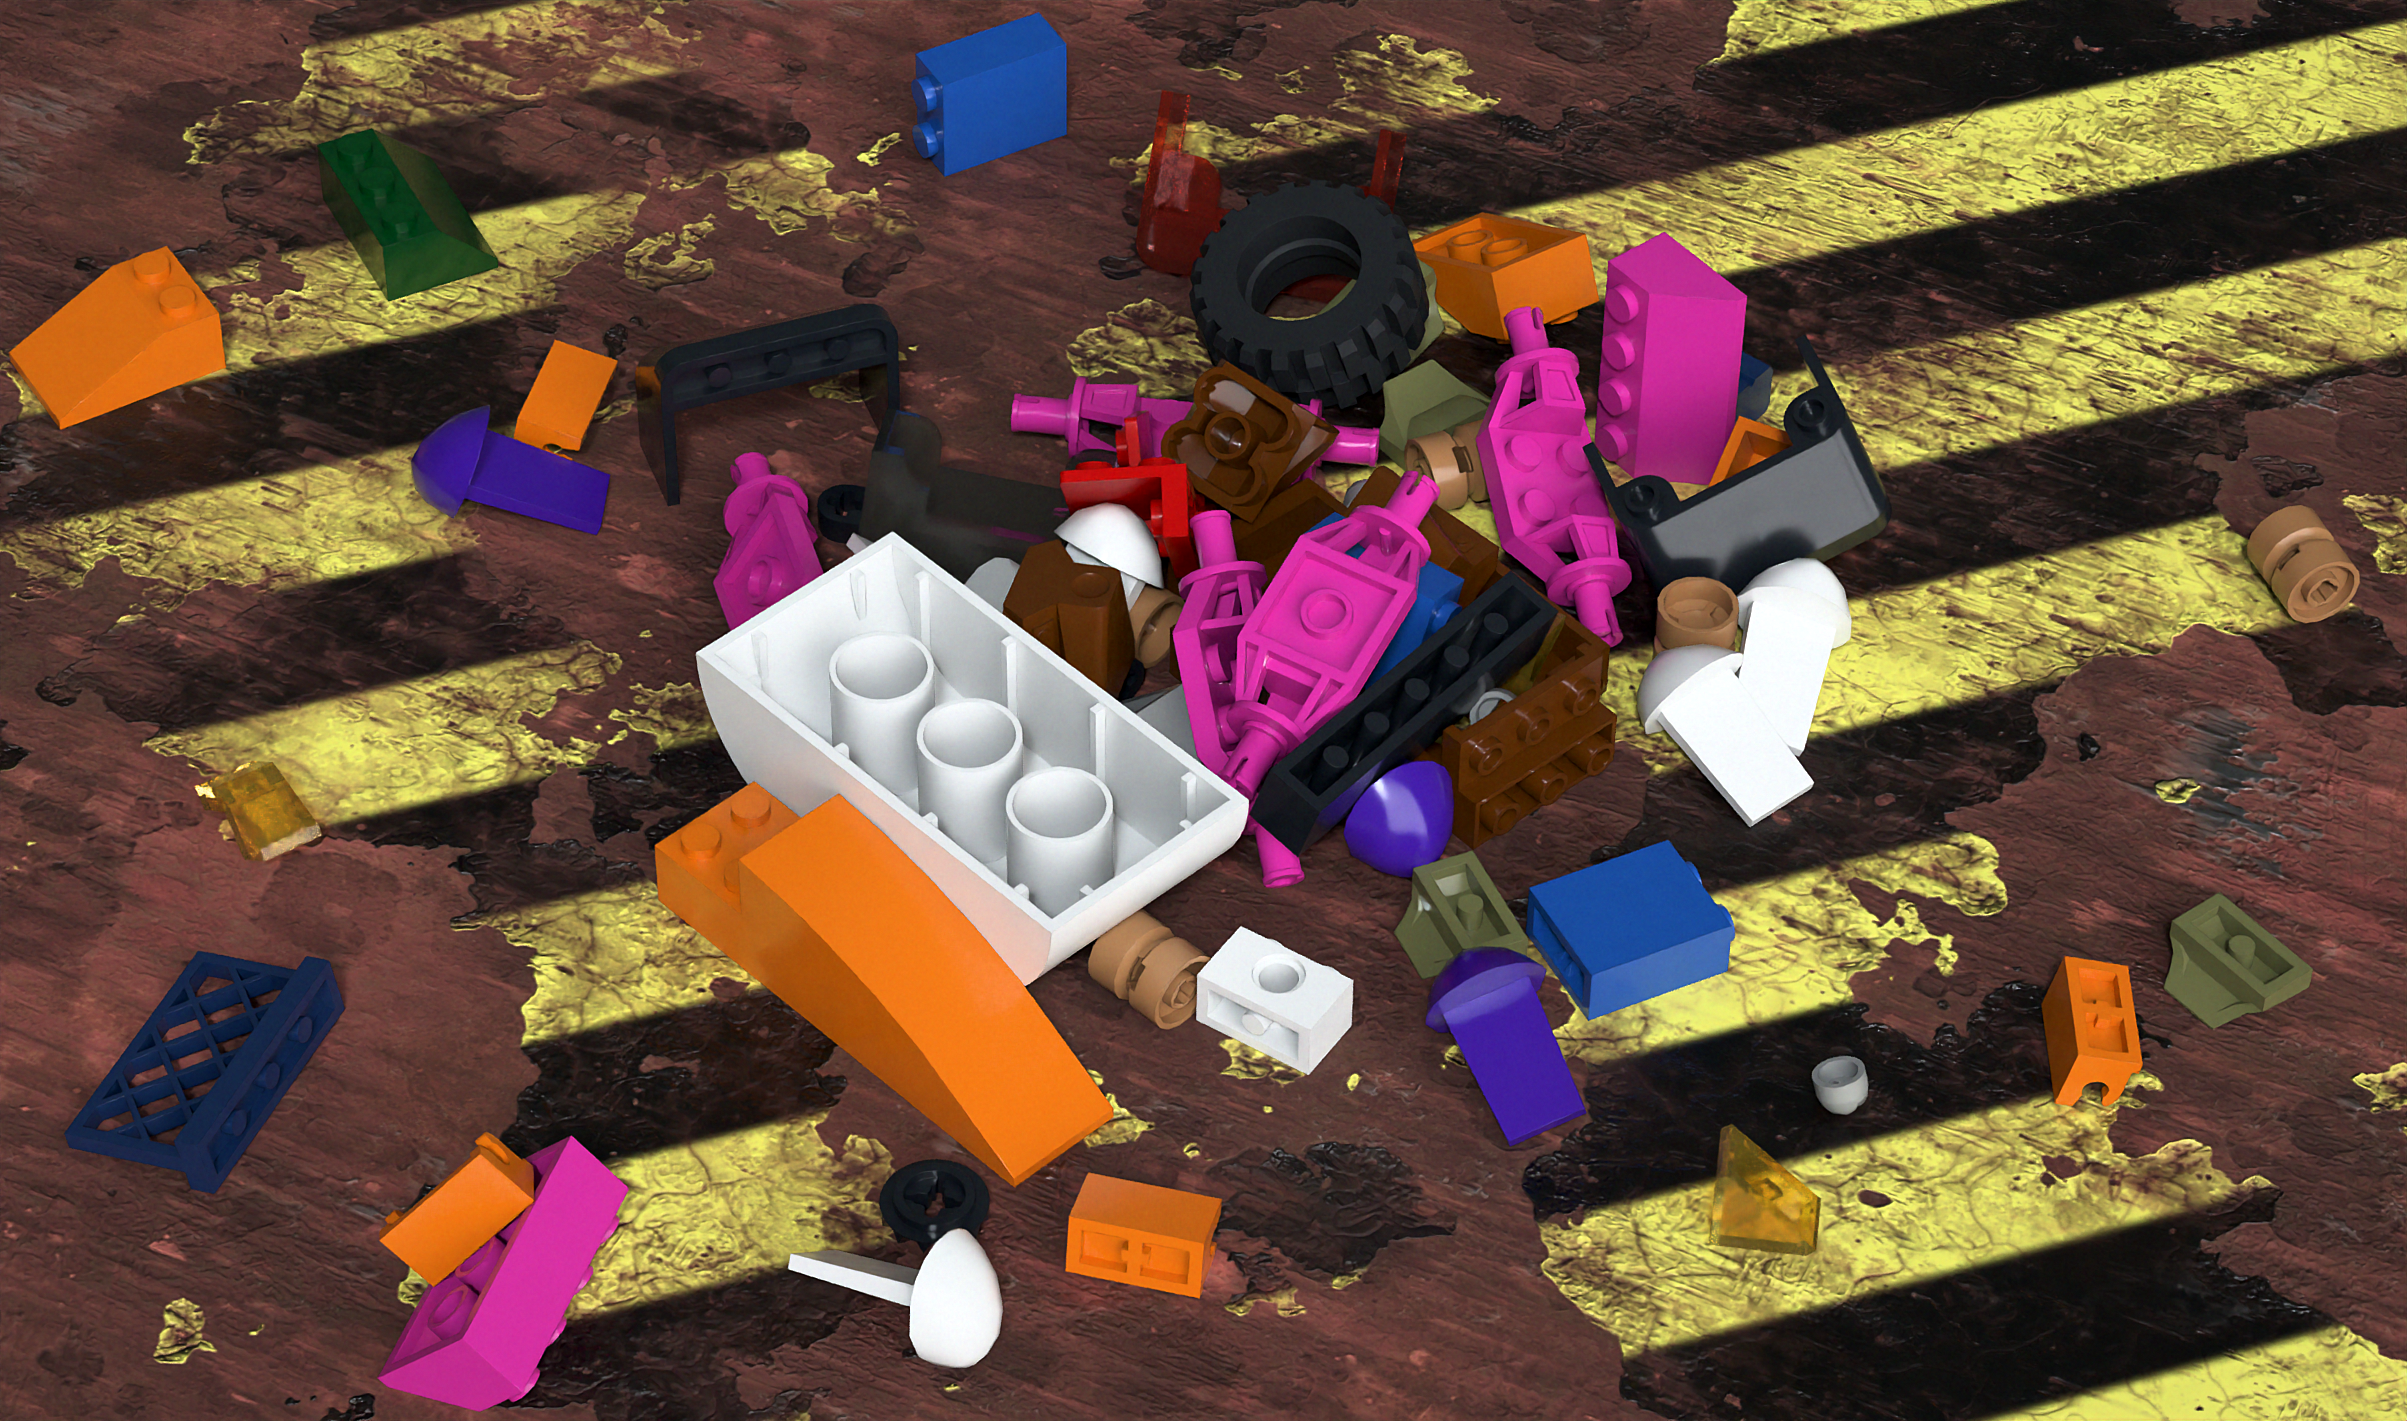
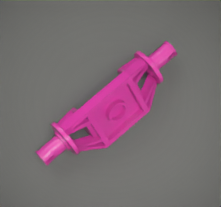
[1476,306,1632,648]
[1011,376,1380,503]
[713,452,824,631]
[1217,471,1440,801]
[1172,510,1305,888]

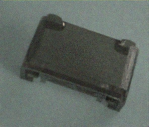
[858,408,1119,585]

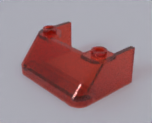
[1136,90,1407,301]

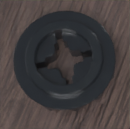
[879,1159,990,1253]

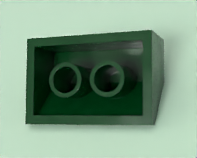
[317,128,498,302]

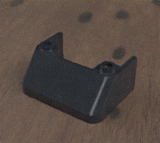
[635,304,901,506]
[1582,334,1892,597]

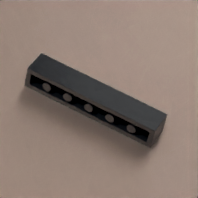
[1249,571,1559,857]

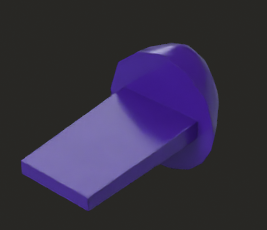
[411,405,610,535]
[1343,761,1454,877]
[1425,946,1586,1147]

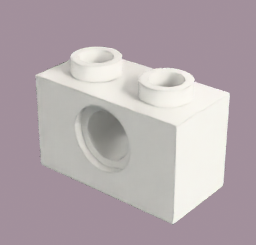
[1196,926,1354,1075]

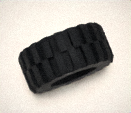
[1189,180,1429,414]

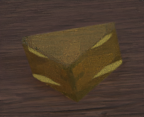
[1709,1124,1821,1256]

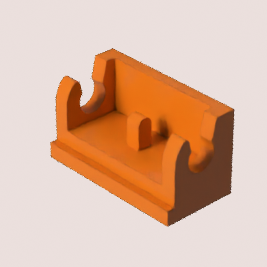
[513,340,618,461]
[2041,956,2143,1106]
[379,1132,535,1287]
[1065,1172,1222,1299]

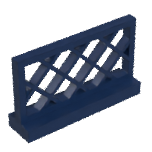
[64,951,345,1194]

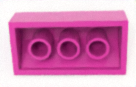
[1594,232,1747,485]
[378,1135,629,1412]

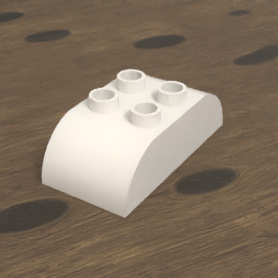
[696,531,1249,986]

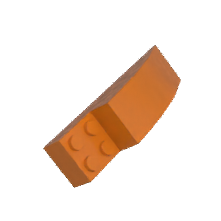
[654,781,1114,1187]

